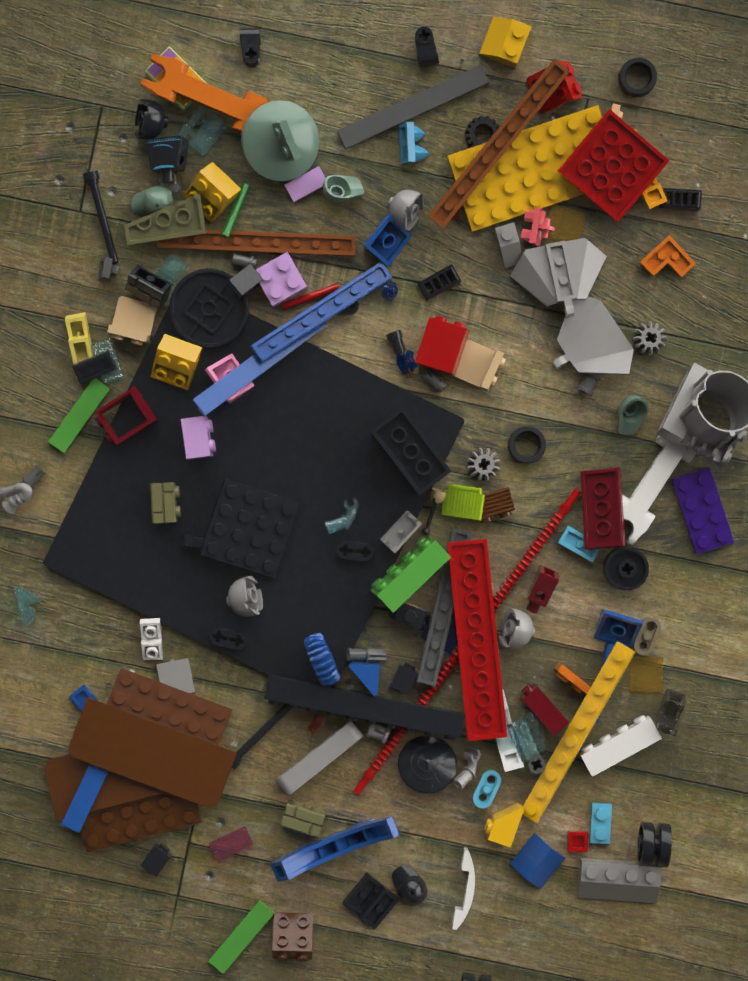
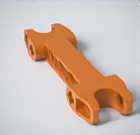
[140,54,269,133]

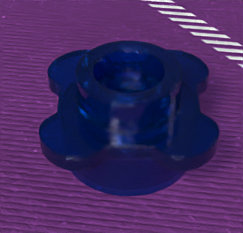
[382,281,398,302]
[397,350,417,372]

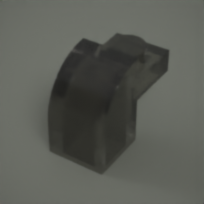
[655,688,686,736]

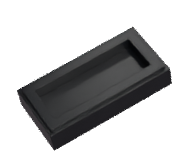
[72,350,117,384]

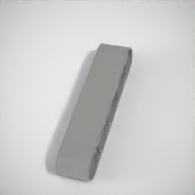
[275,720,363,796]

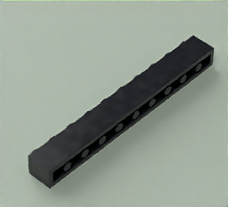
[264,674,465,741]

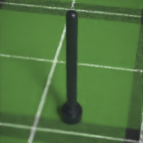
[83,170,119,265]
[232,703,292,770]

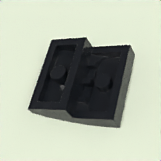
[342,872,400,930]

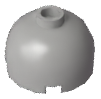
[388,189,424,230]
[226,576,263,617]
[499,608,535,648]

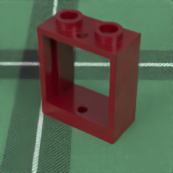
[95,386,158,446]
[520,683,569,736]

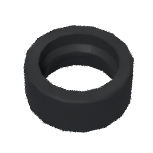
[618,58,657,97]
[508,426,546,463]

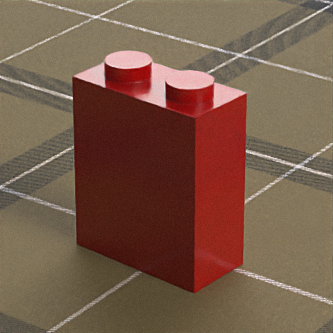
[415,315,470,376]

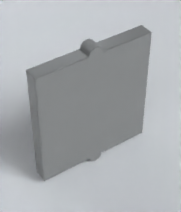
[156,658,195,693]

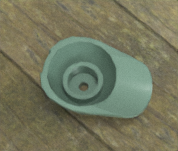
[323,175,364,203]
[131,186,174,216]
[617,395,649,435]

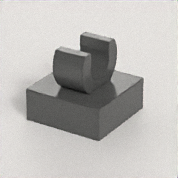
[98,257,121,279]

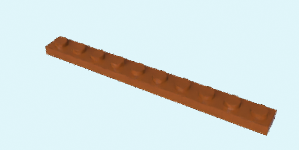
[428,59,570,228]
[157,230,356,257]

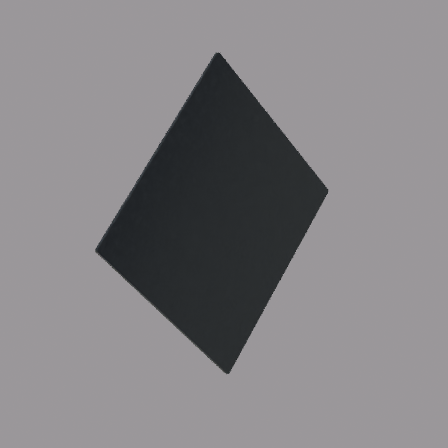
[43,306,464,687]

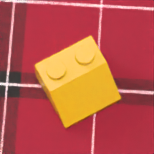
[479,17,531,69]
[484,803,524,848]

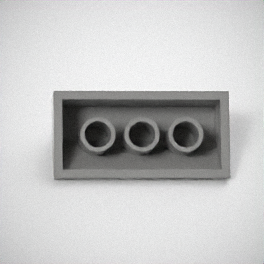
[577,857,662,903]

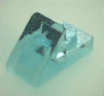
[155,253,188,291]
[14,585,44,625]

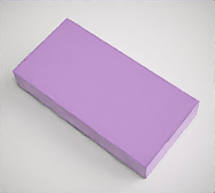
[284,166,325,203]

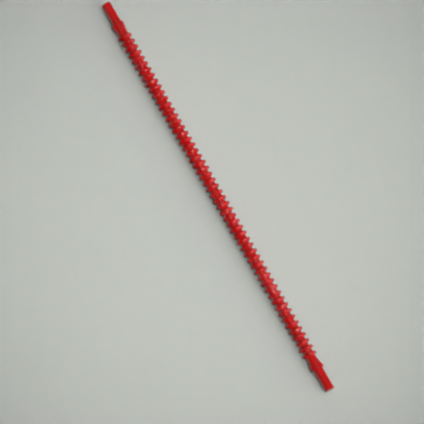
[353,488,581,795]

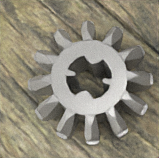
[633,321,667,355]
[467,448,500,481]

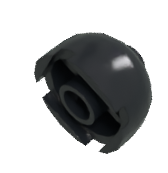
[135,99,168,139]

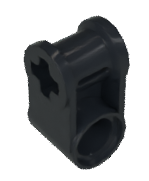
[240,27,261,68]
[415,27,439,67]

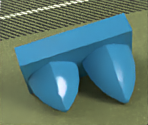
[399,122,430,165]

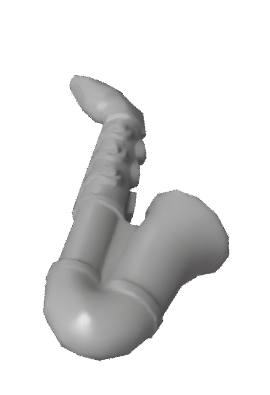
[0,483,33,514]

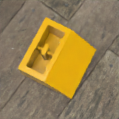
[183,162,241,223]
[150,334,202,390]

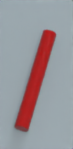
[282,283,339,311]

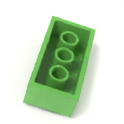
[370,536,451,613]

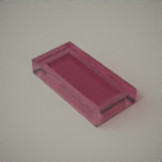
[209,826,254,862]

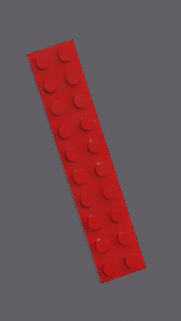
[447,539,507,741]

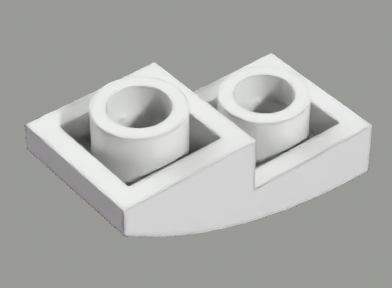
[140,618,163,661]

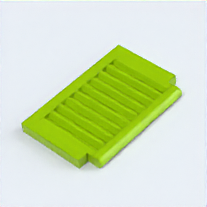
[441,484,485,520]

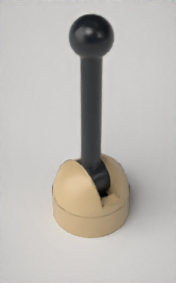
[422,488,447,536]

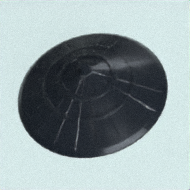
[398,736,457,794]

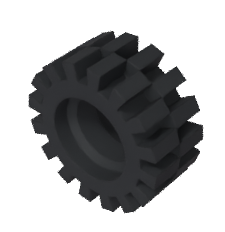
[465,116,500,148]

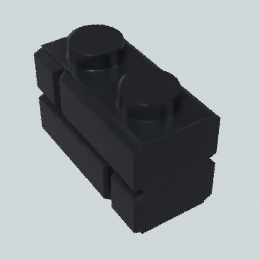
[125,265,172,309]

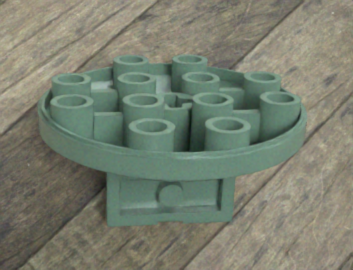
[241,100,319,181]

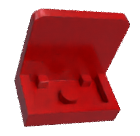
[526,61,583,114]

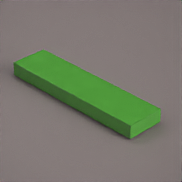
[48,378,111,453]
[208,900,274,974]

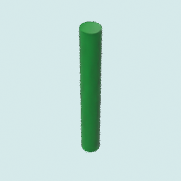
[221,182,250,238]

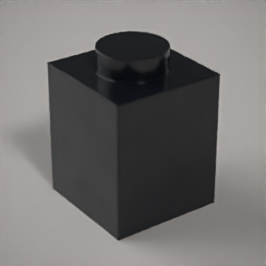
[390,662,418,695]
[140,843,172,877]

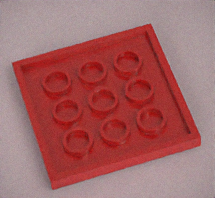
[557,109,670,222]

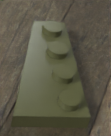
[124,194,206,245]

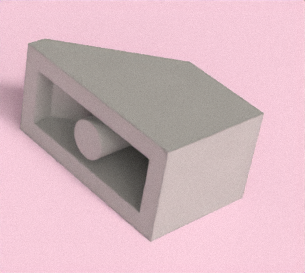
[494,222,522,269]

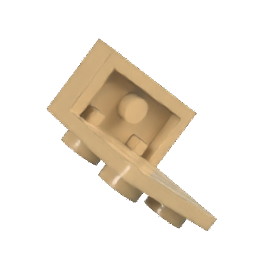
[107,296,157,346]
[454,340,506,391]

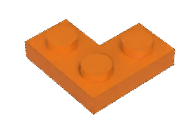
[639,235,696,278]
[554,662,591,694]

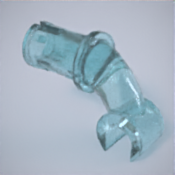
[325,497,359,534]

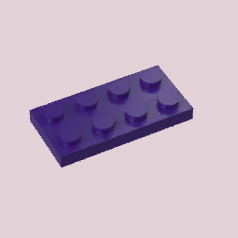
[671,467,734,554]

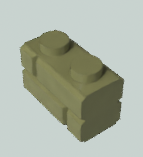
[150,482,181,523]
[280,799,326,838]

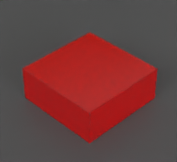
[567,831,588,852]

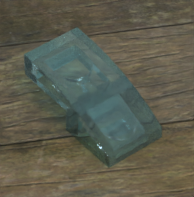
[91,338,124,385]

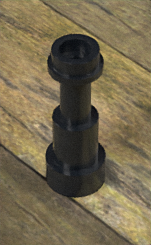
[386,329,414,375]

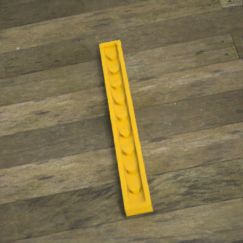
[523,642,635,823]

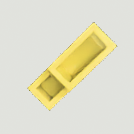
[65,312,94,378]

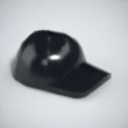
[392,865,428,906]

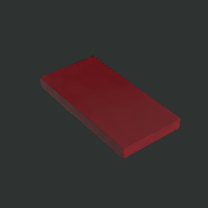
[581,467,625,550]

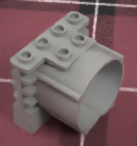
[656,363,748,467]

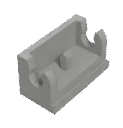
[380,511,422,553]

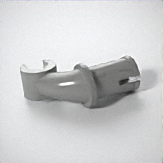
[452,747,481,790]

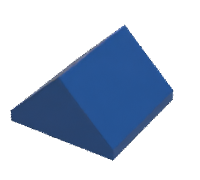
[364,214,412,267]
[593,609,643,649]
[349,660,380,697]
[510,833,565,889]

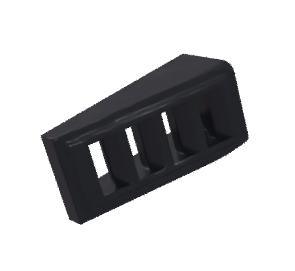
[659,188,702,212]
[417,264,461,301]

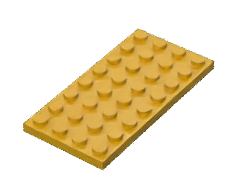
[447,105,602,232]

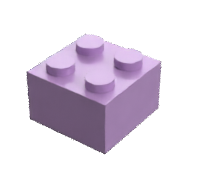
[256,252,308,308]
[181,416,216,460]

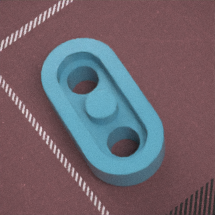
[473,770,501,808]

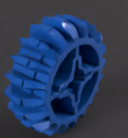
[304,633,340,686]

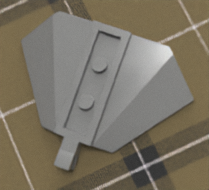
[510,238,607,318]
[553,297,634,374]

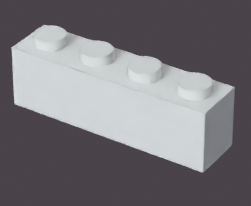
[579,715,662,777]

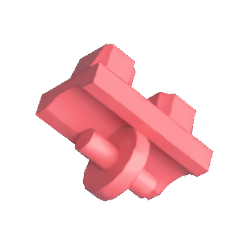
[521,207,555,247]

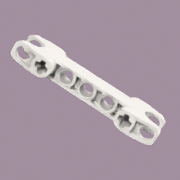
[622,435,696,545]

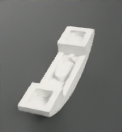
[496,690,524,772]
[452,847,475,930]

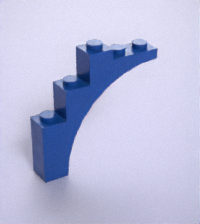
[270,816,399,882]

